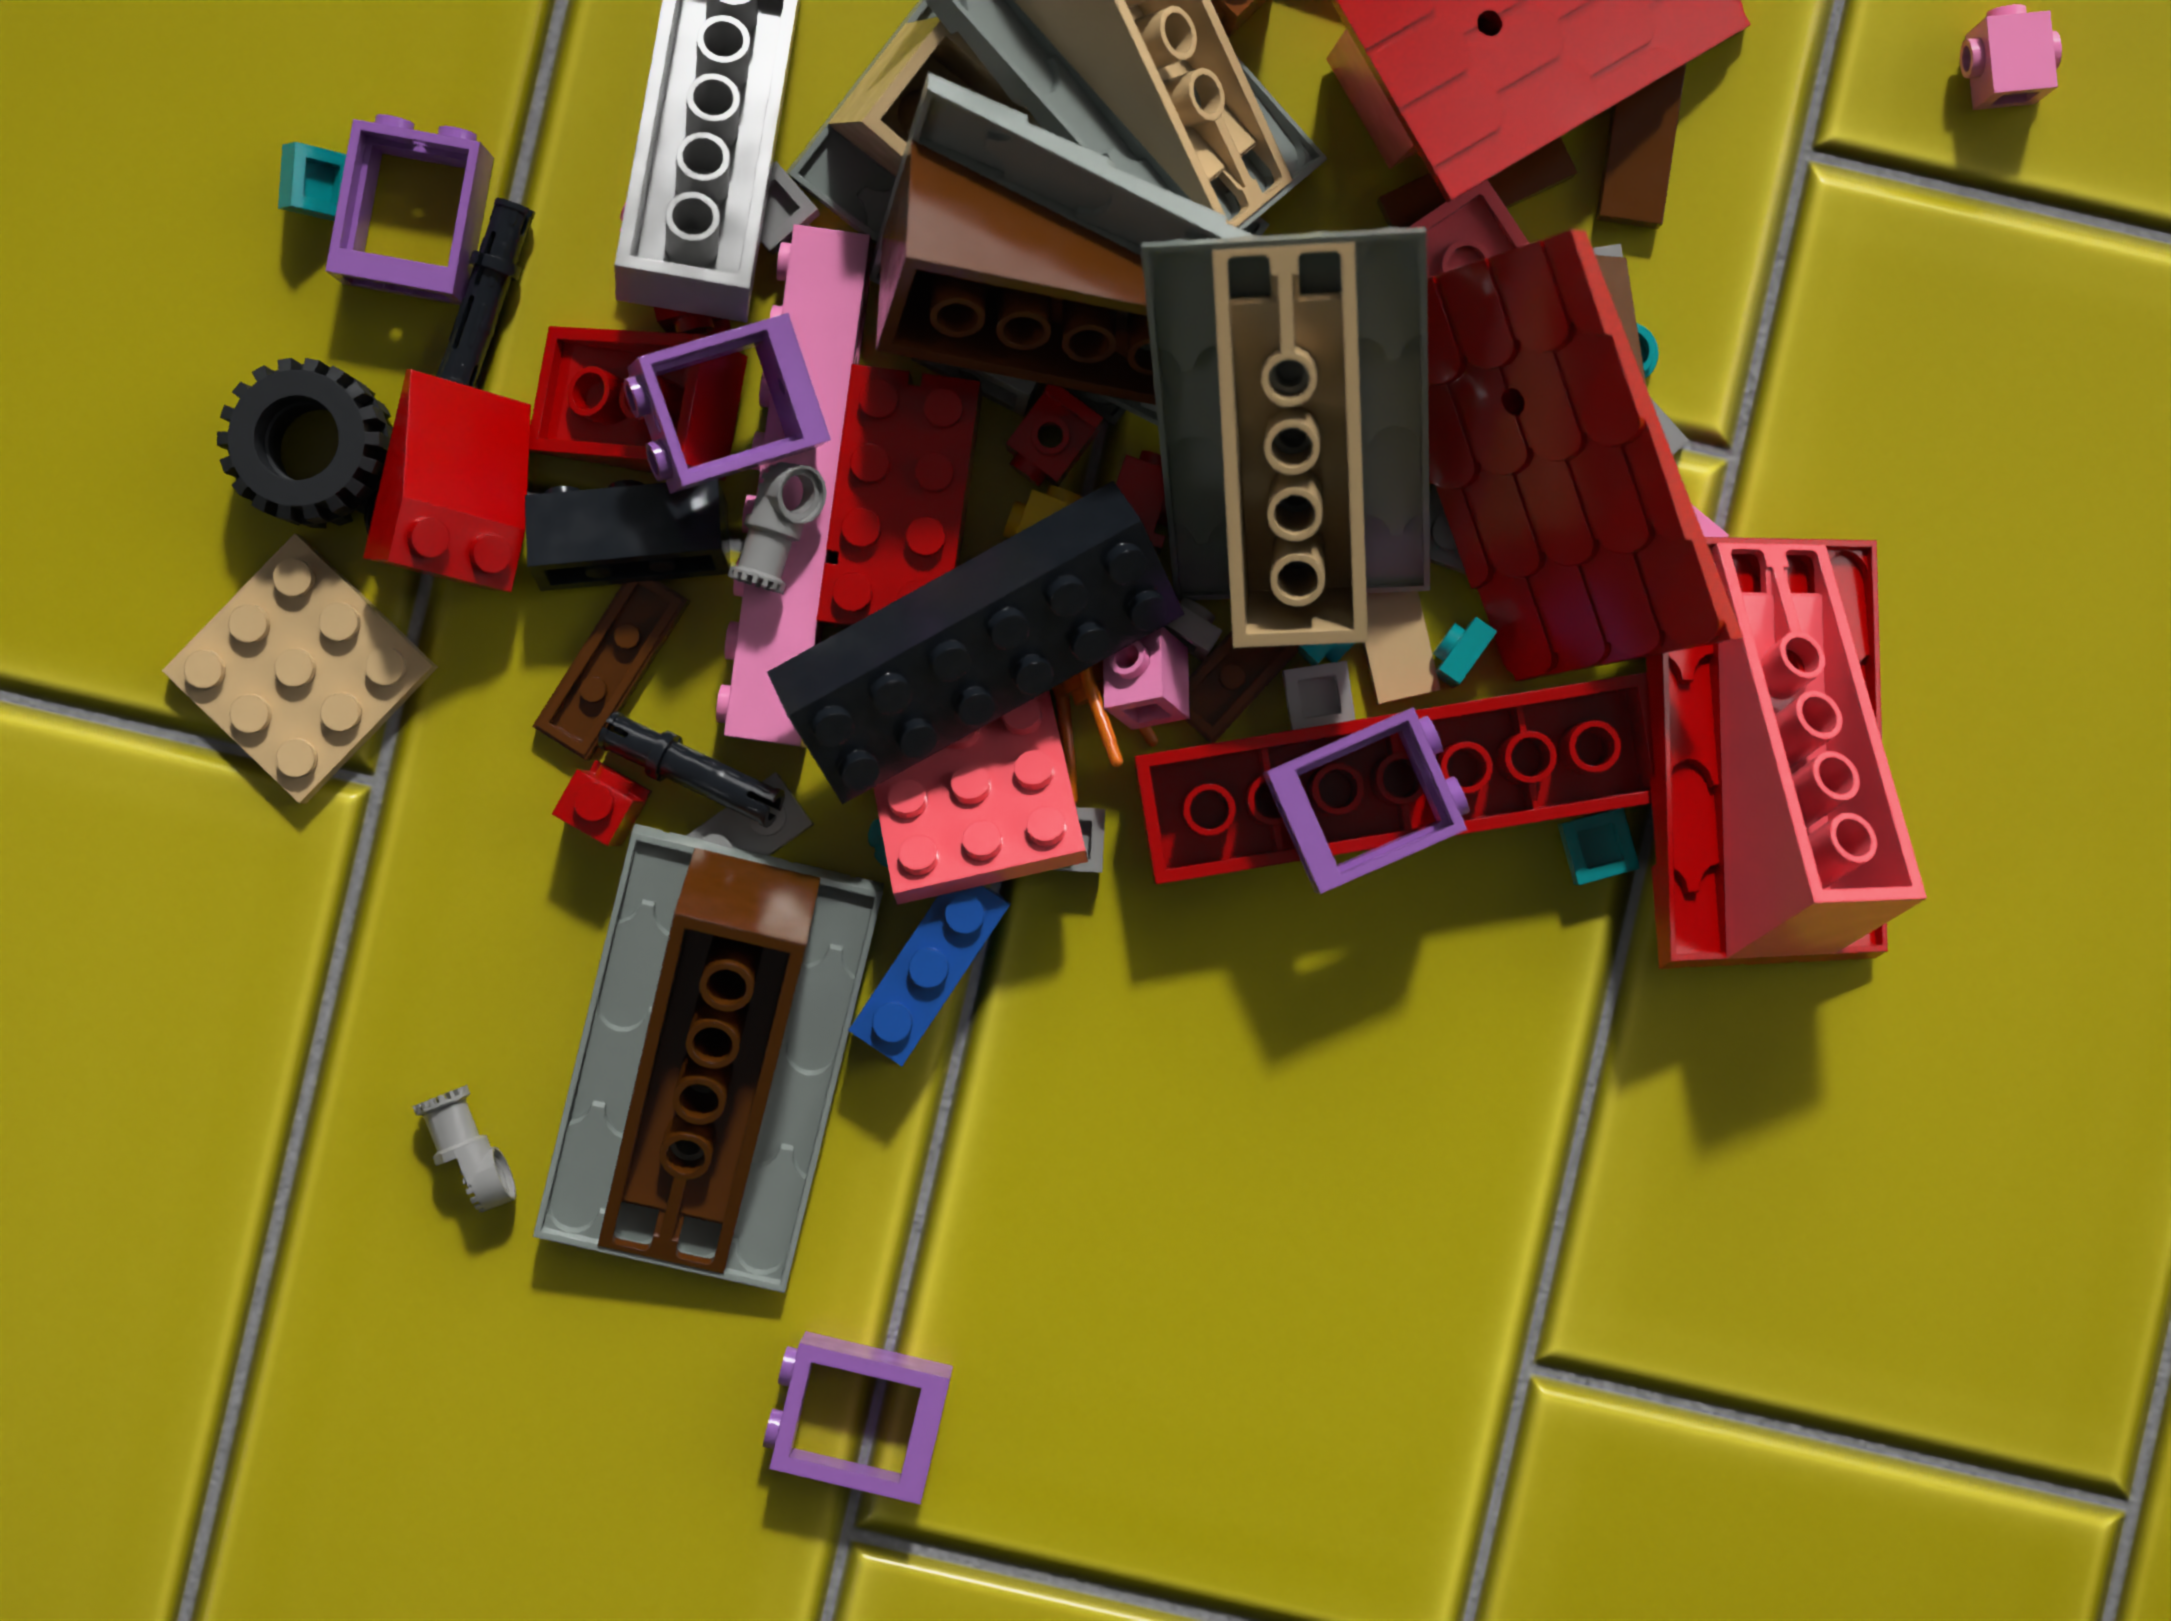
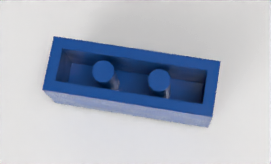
[848,885,1012,1067]

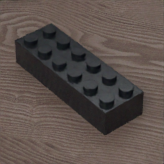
[767,481,1185,804]

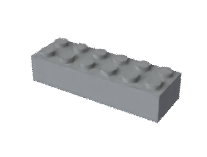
[614,0,800,323]

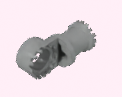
[728,462,827,594]
[412,1085,516,1213]

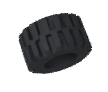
[217,358,393,528]

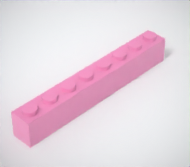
[716,224,875,748]

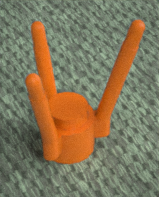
[1052,660,1158,805]

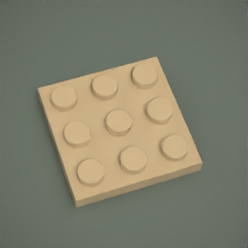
[162,533,438,804]

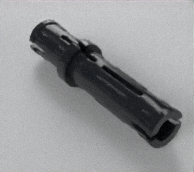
[436,198,536,388]
[598,711,785,828]

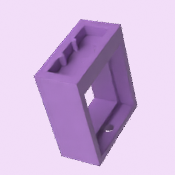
[325,114,494,305]
[623,313,831,494]
[1262,707,1470,894]
[763,1331,953,1505]

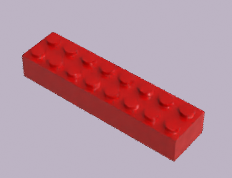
[1133,672,1655,884]

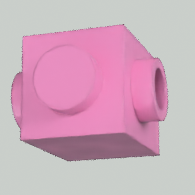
[1960,4,2062,110]
[1103,627,1190,730]

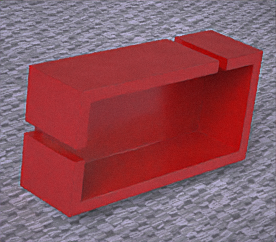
[817,364,982,629]

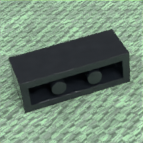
[525,479,731,591]

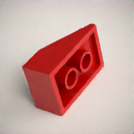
[529,326,748,481]
[363,369,531,592]

